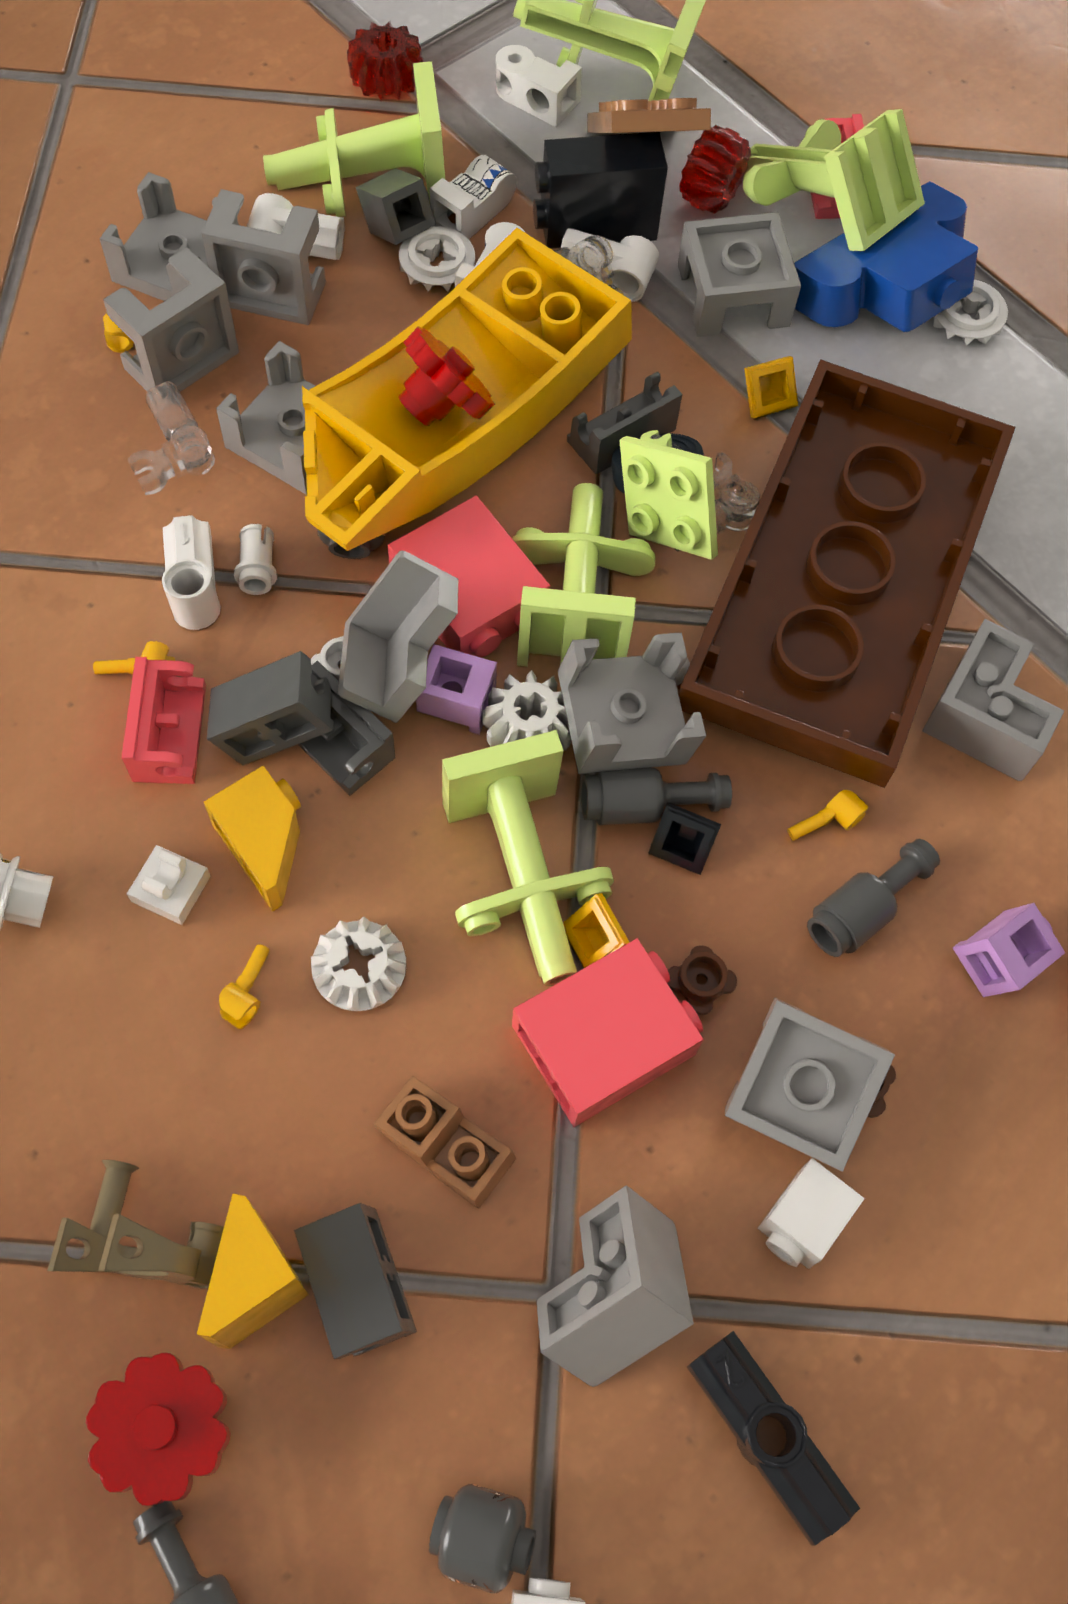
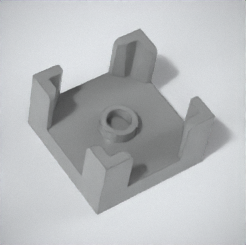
[100,172,239,301]
[201,189,326,325]
[678,212,801,337]
[103,247,239,405]
[216,341,315,495]
[558,633,706,774]
[725,998,895,1172]

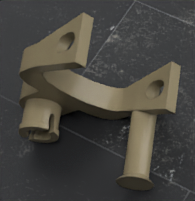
[47,1160,224,1290]

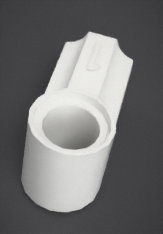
[247,193,345,260]
[559,228,659,302]
[162,515,221,630]

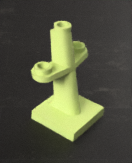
[513,0,706,101]
[263,61,445,217]
[735,109,925,251]
[512,483,655,667]
[442,730,614,986]

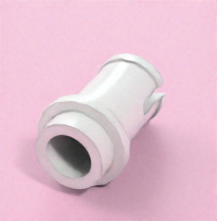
[234,524,277,595]

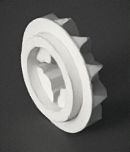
[399,226,475,292]
[933,279,1008,346]
[311,917,406,1011]

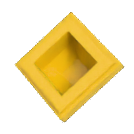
[744,356,798,418]
[563,893,630,968]

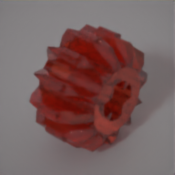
[347,21,423,101]
[679,125,751,214]

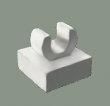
[127,845,211,925]

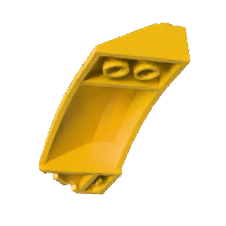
[302,228,632,551]

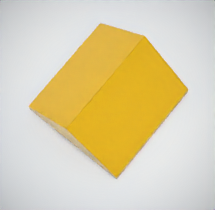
[197,1194,309,1349]

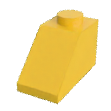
[203,766,301,912]

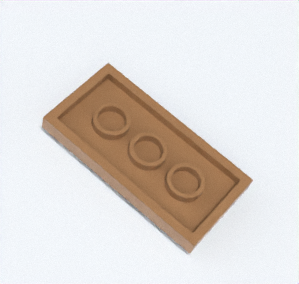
[587,98,711,133]

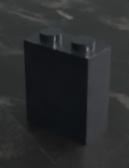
[533,132,668,249]

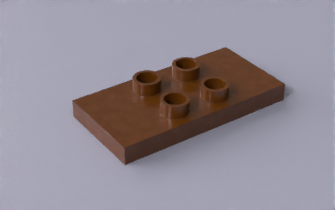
[678,359,1016,788]

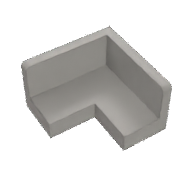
[338,550,459,723]
[922,619,1064,781]
[536,1185,694,1387]

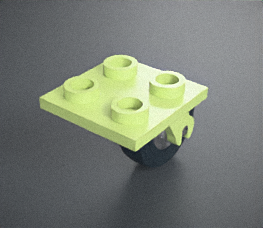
[611,430,718,560]

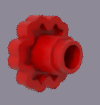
[399,326,495,426]
[85,1352,231,1506]

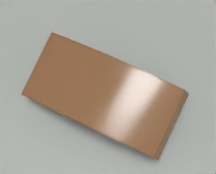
[374,1076,516,1209]

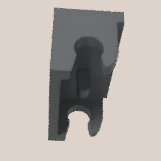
[567,372,683,475]
[207,651,334,765]
[298,660,395,796]
[294,1203,417,1359]

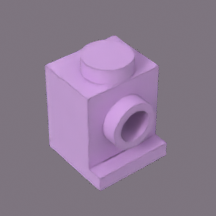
[416,644,497,735]
[952,903,1065,997]

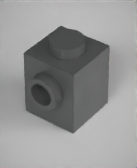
[356,168,436,245]

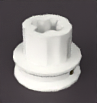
[0,853,54,931]

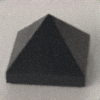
[648,802,721,875]

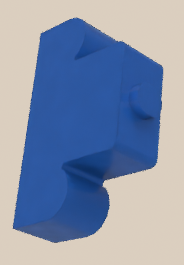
[794,181,978,332]

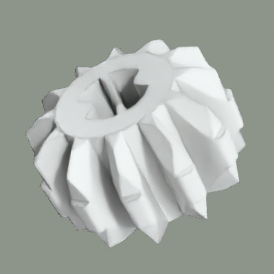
[482,670,571,750]

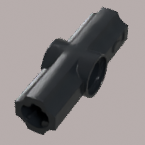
[687,1331,860,1546]

